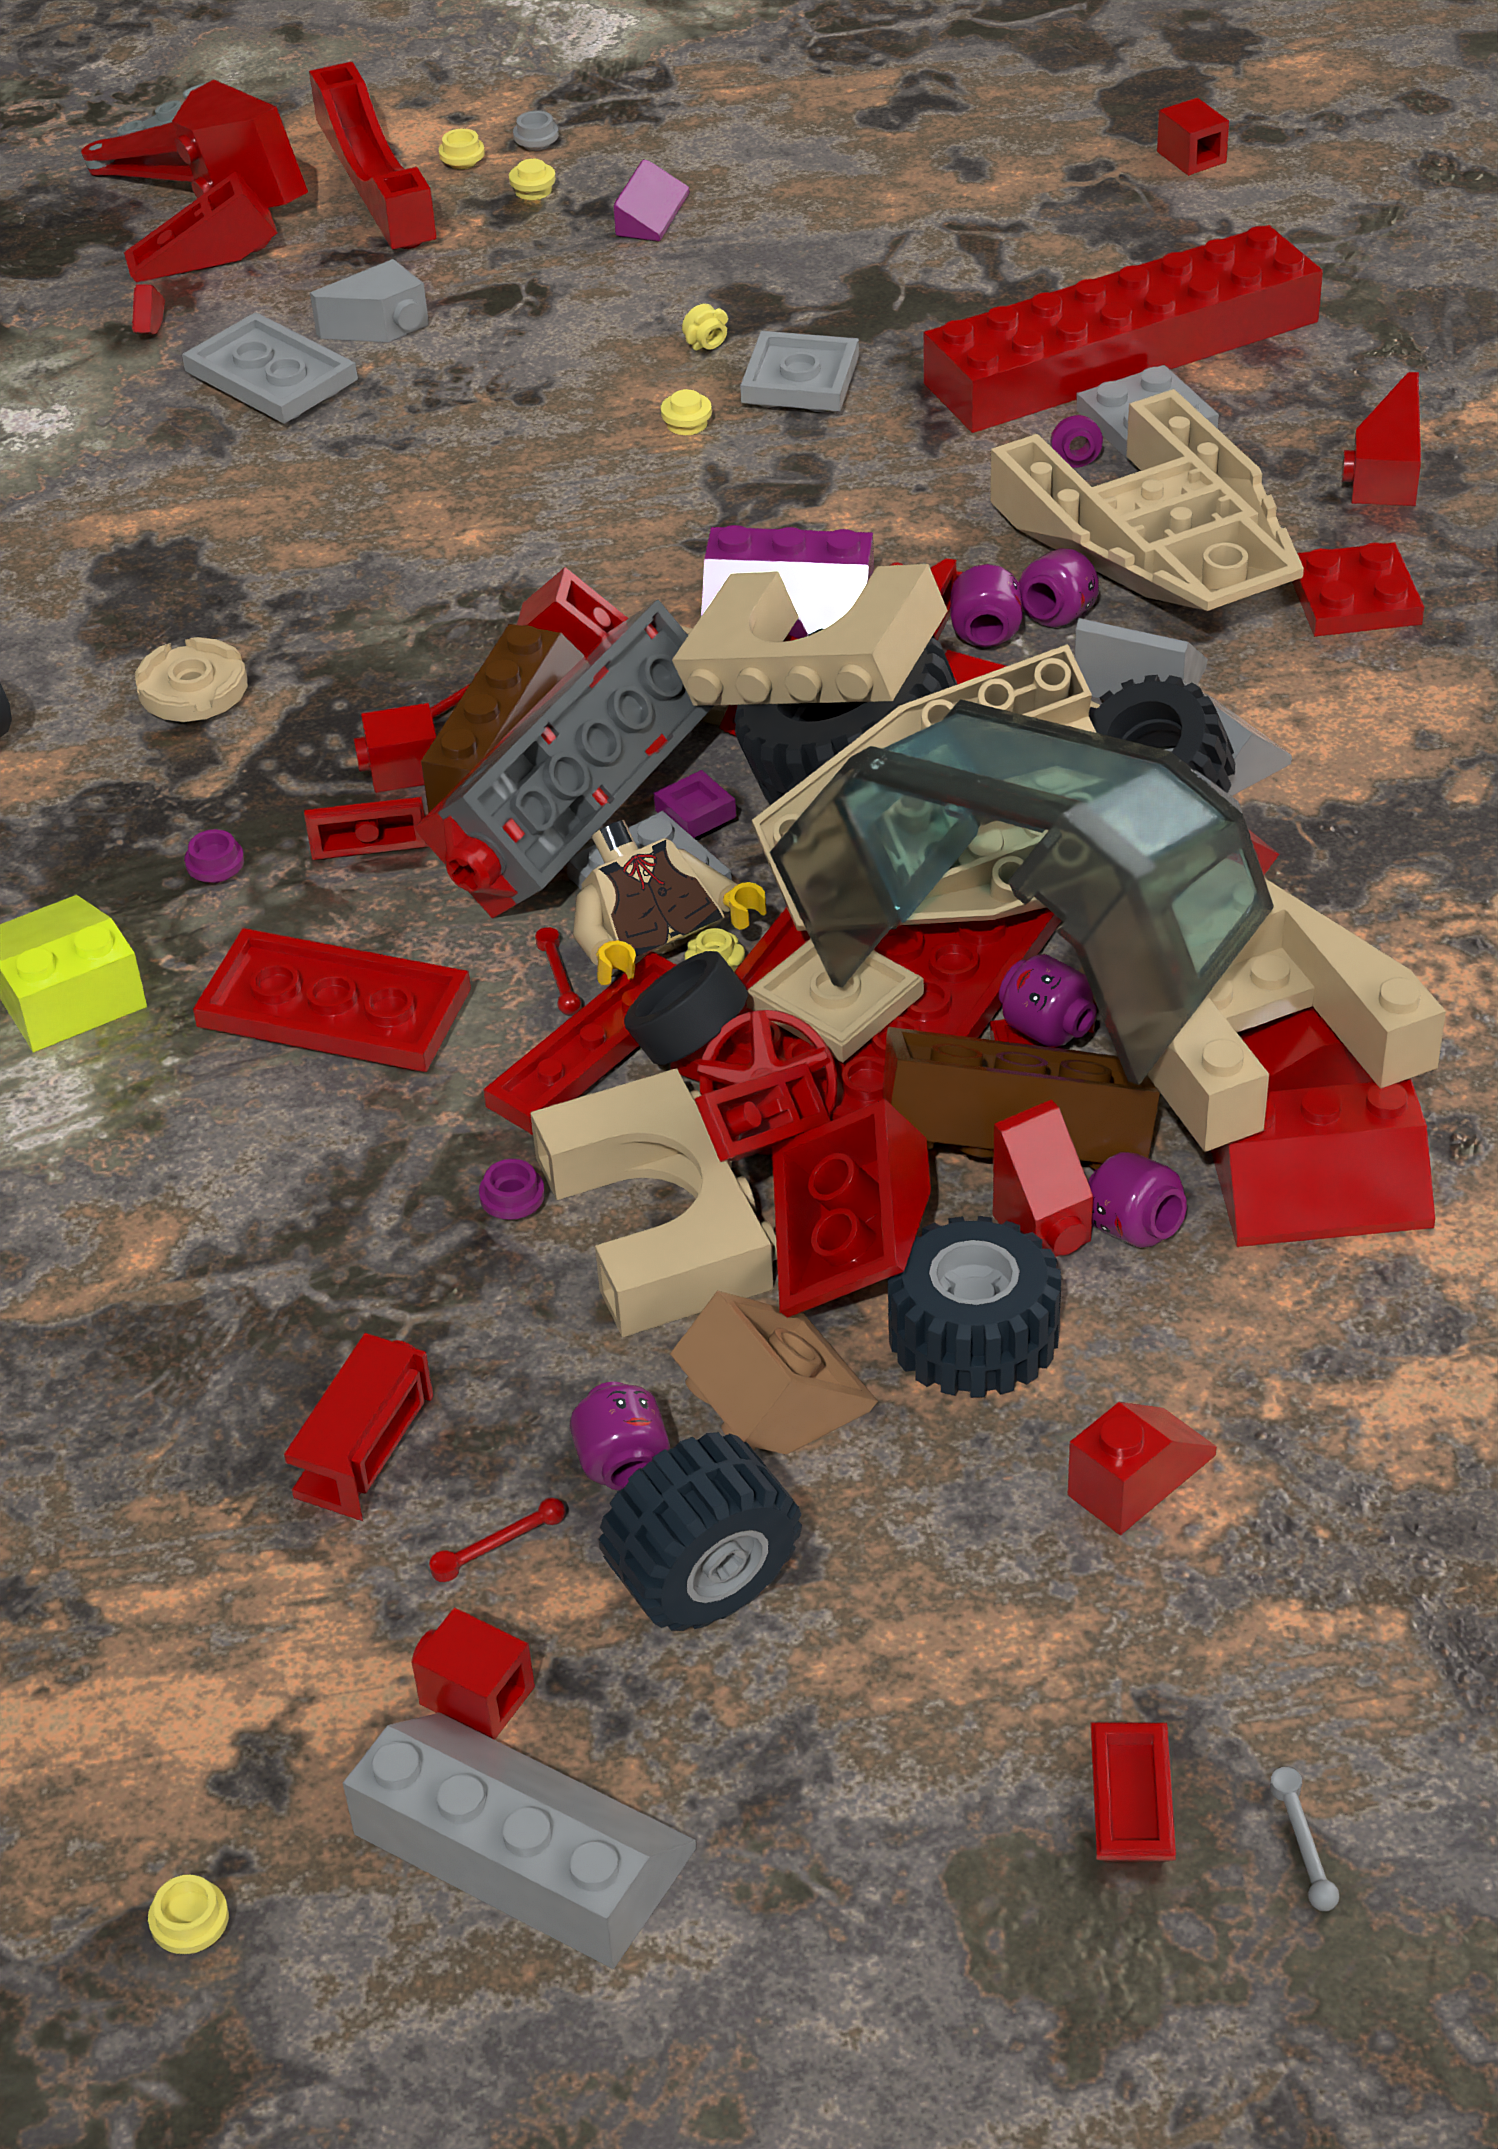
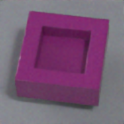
[654,770,736,838]

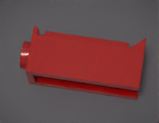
[284,1333,434,1521]

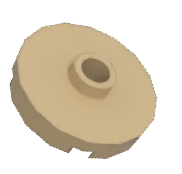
[135,637,248,722]

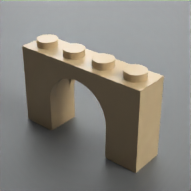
[672,564,948,706]
[530,1068,777,1337]

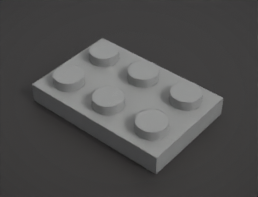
[182,312,358,424]

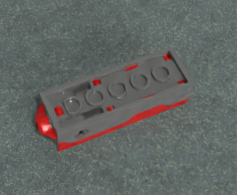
[413,599,714,918]

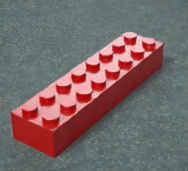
[923,225,1323,433]

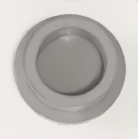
[513,111,559,151]

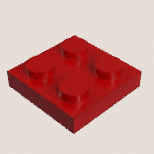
[1292,542,1425,637]

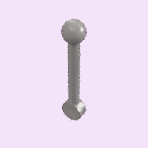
[1270,1767,1340,1911]

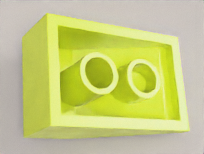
[0,895,147,1053]

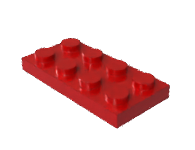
[193,928,471,1072]

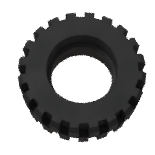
[734,628,957,806]

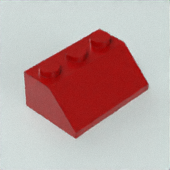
[1211,1078,1435,1247]

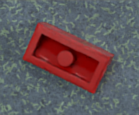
[304,797,429,860]

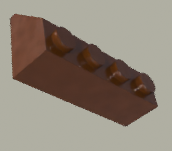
[421,623,584,813]
[883,1027,1160,1169]

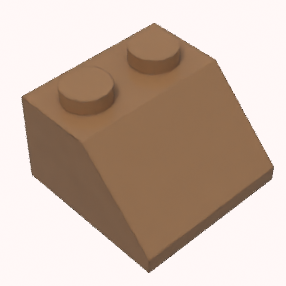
[670,1290,878,1454]

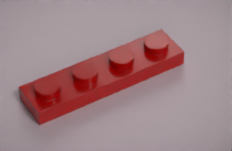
[483,952,676,1135]

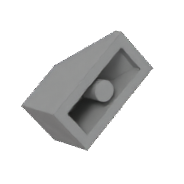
[310,259,429,342]

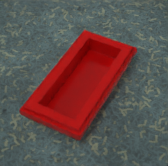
[1090,1722,1176,1862]

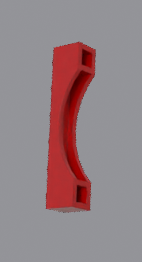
[309,61,437,249]

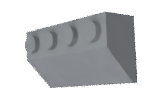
[343,1712,696,1970]

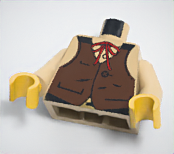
[573,820,767,985]

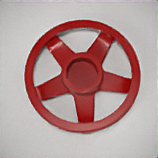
[697,1010,837,1155]

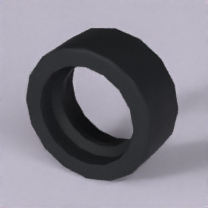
[624,951,748,1065]

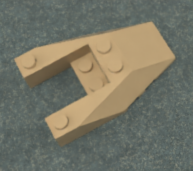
[990,389,1304,611]
[1078,844,1446,1152]

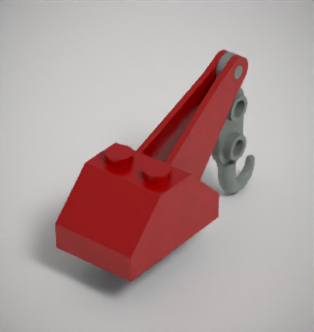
[81,79,308,208]

